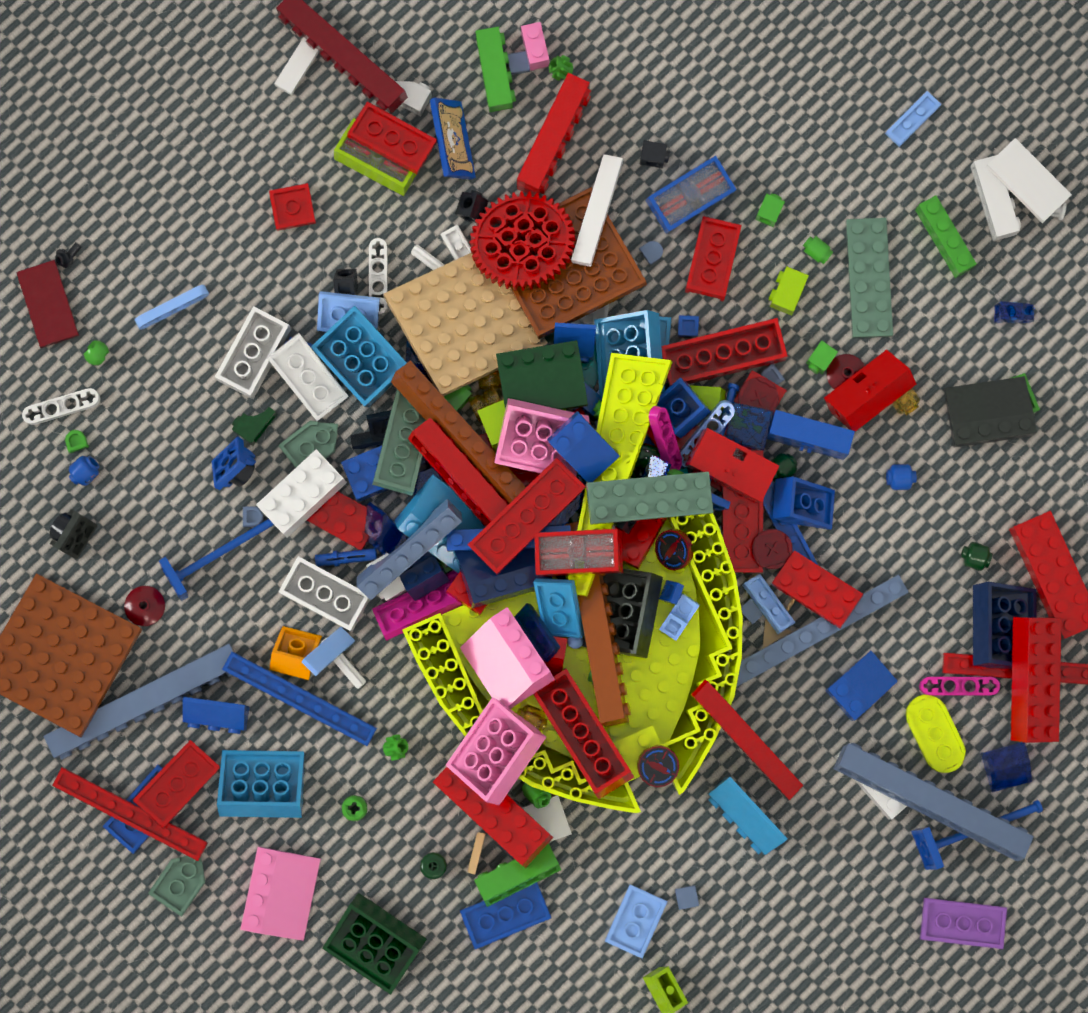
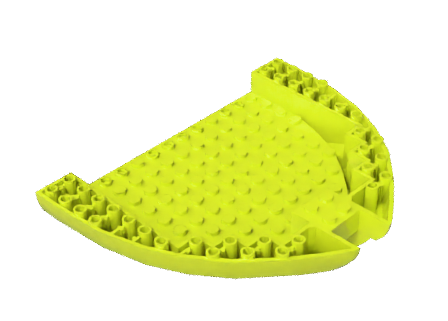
[402,513,743,813]

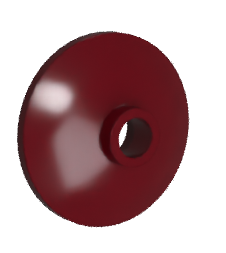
[826,354,865,389]
[124,586,165,626]

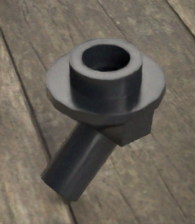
[55,242,82,268]

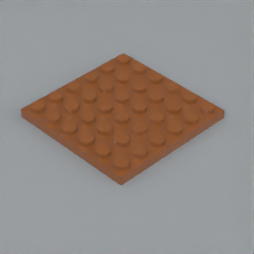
[490,187,647,339]
[0,573,143,738]

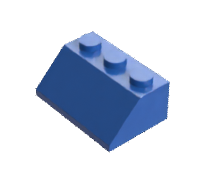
[183,697,250,734]

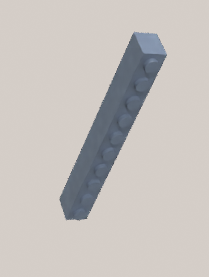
[736,575,909,687]
[43,644,235,760]
[833,743,1034,862]

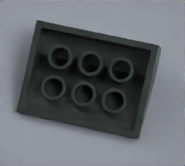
[944,376,1037,448]
[582,569,663,658]

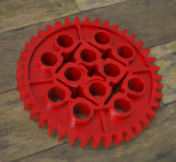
[470,191,576,291]

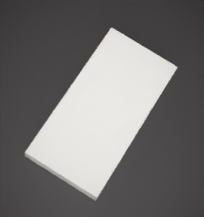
[986,138,1072,223]
[267,333,349,421]

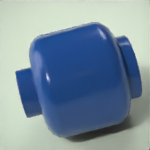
[69,456,99,486]
[886,464,917,490]

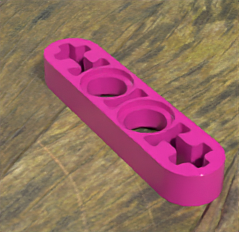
[649,406,682,470]
[919,677,1000,696]

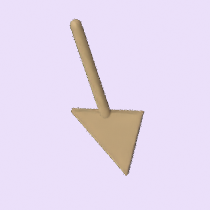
[762,598,795,649]

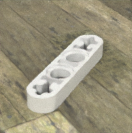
[369,238,388,317]
[22,388,100,425]

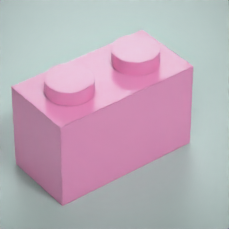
[521,22,549,71]

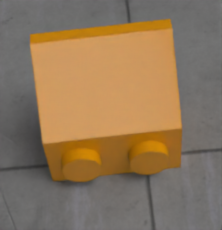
[269,626,322,680]

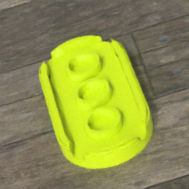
[906,695,966,773]

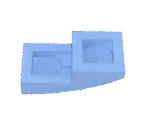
[659,593,700,641]

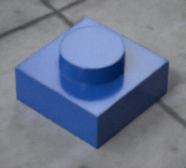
[678,315,699,338]
[659,580,684,605]

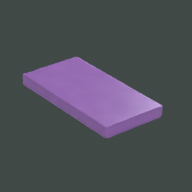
[920,898,1007,949]

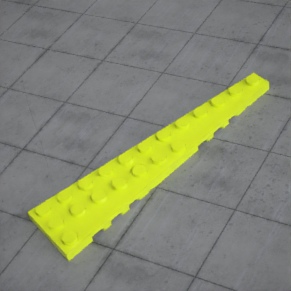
[568,353,672,597]

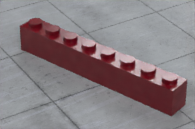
[276,0,408,114]

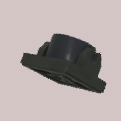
[50,509,97,560]

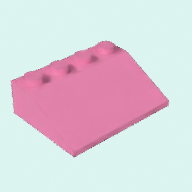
[494,398,589,476]
[460,607,555,709]
[446,697,546,805]
[240,847,321,941]

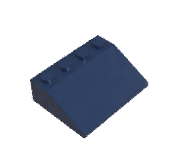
[454,548,552,609]
[973,582,1037,669]

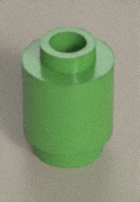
[803,236,833,264]
[522,783,551,808]

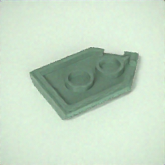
[278,421,338,468]
[148,856,206,917]

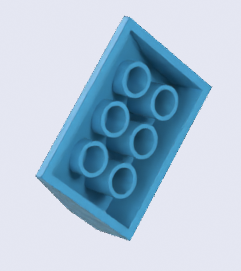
[311,306,407,408]
[594,310,665,398]
[394,474,485,573]
[217,750,304,818]
[708,777,788,855]

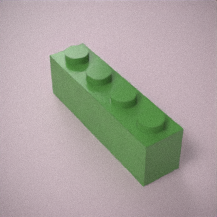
[475,27,516,112]
[915,195,977,278]
[474,843,561,907]

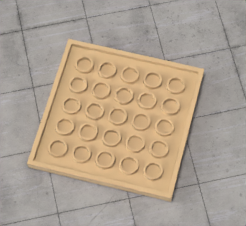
[383,251,548,396]

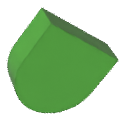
[65,430,89,454]

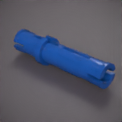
[315,548,378,567]

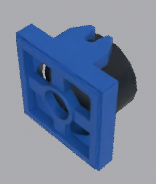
[212,437,256,490]

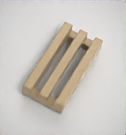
[467,832,486,874]

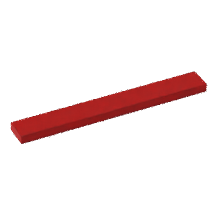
[942,653,1088,685]
[691,680,803,800]
[52,767,208,861]

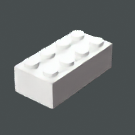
[215,306,291,399]
[256,449,347,538]
[279,556,370,632]

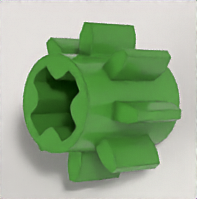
[549,55,573,81]
[383,734,408,761]

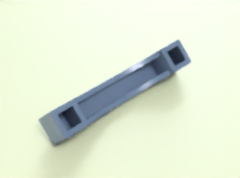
[357,499,462,600]

